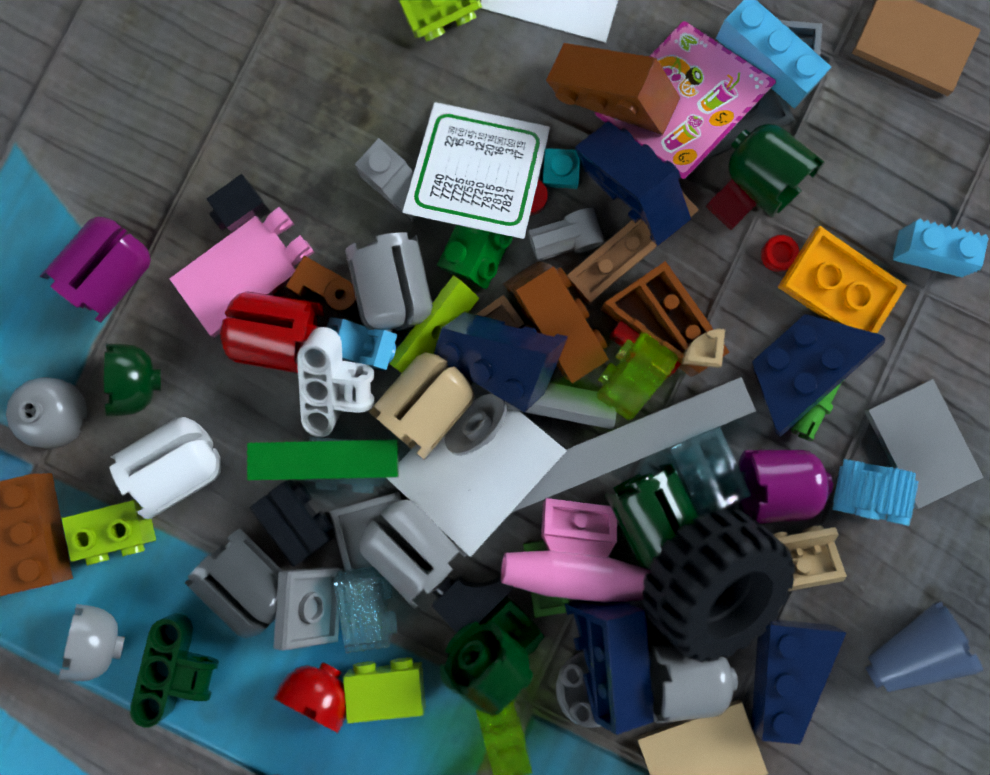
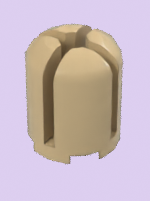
[368,352,474,460]

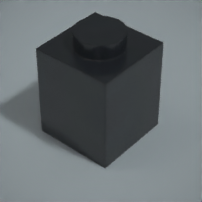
[206,174,271,232]

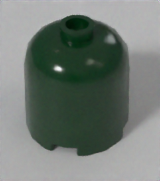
[728,124,824,218]

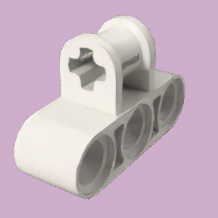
[297,327,374,437]

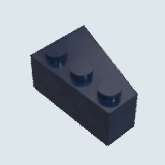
[565,600,654,735]
[751,619,847,745]

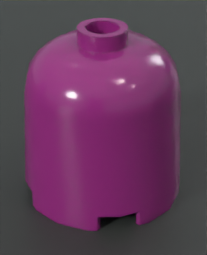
[738,450,833,524]

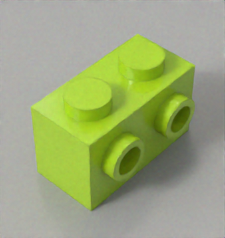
[62,500,156,565]
[343,657,426,723]

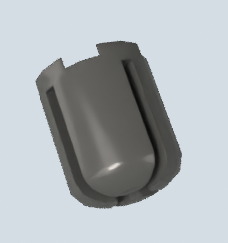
[184,529,282,639]

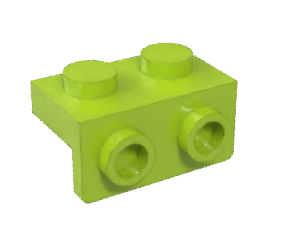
[398,0,482,42]

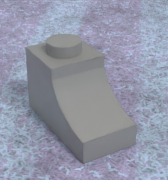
[355,138,418,222]

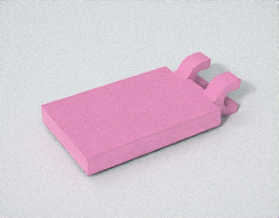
[170,207,314,337]

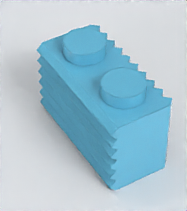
[893,218,989,277]

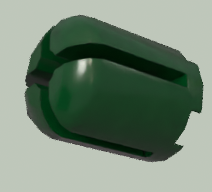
[605,463,698,569]

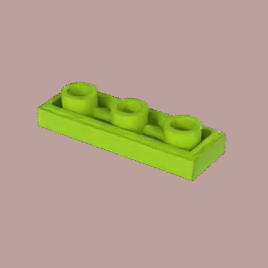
[389,276,479,373]

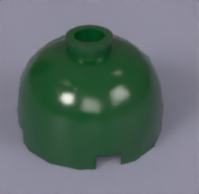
[104,343,161,416]

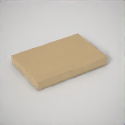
[636,699,768,775]

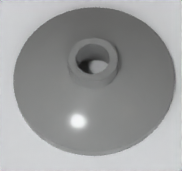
[445,394,507,455]

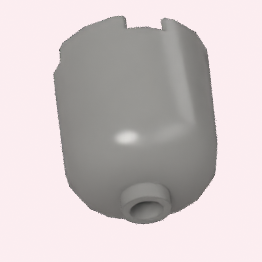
[648,644,738,723]

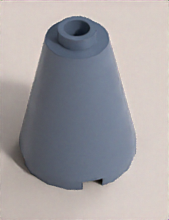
[865,601,983,692]

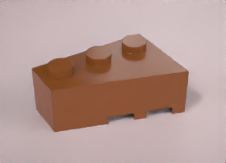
[546,43,680,136]
[503,261,609,383]
[600,261,730,377]
[0,473,73,596]

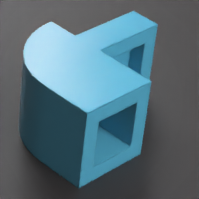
[319,318,397,371]

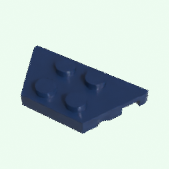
[752,314,885,437]

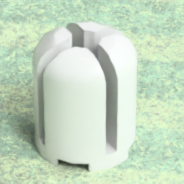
[109,417,221,519]

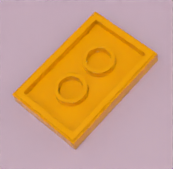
[778,226,907,333]

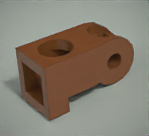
[286,256,357,314]

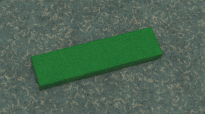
[247,440,399,480]

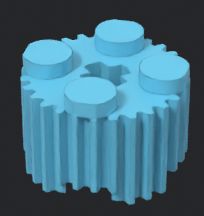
[832,459,918,526]

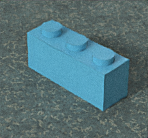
[716,0,831,109]

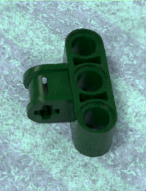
[130,613,219,728]

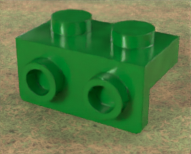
[437,225,513,289]

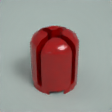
[220,291,324,374]

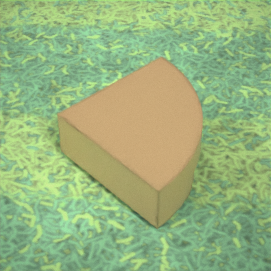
[682,329,725,368]

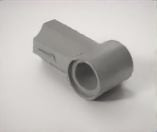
[528,208,605,262]

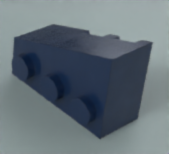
[575,121,691,246]
[434,312,568,413]

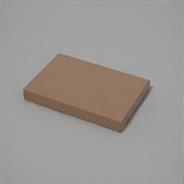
[851,0,981,96]

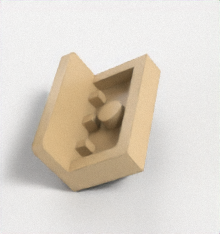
[772,526,847,591]

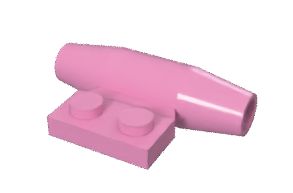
[501,498,651,603]

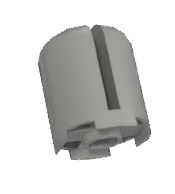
[345,232,433,332]
[359,499,468,609]

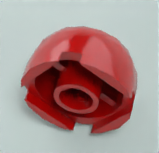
[273,662,347,733]

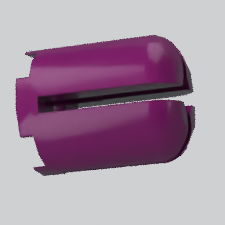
[40,217,151,322]

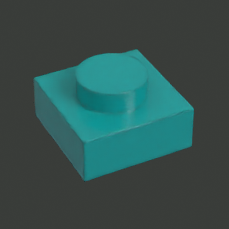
[543,148,580,189]

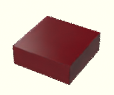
[705,179,757,230]

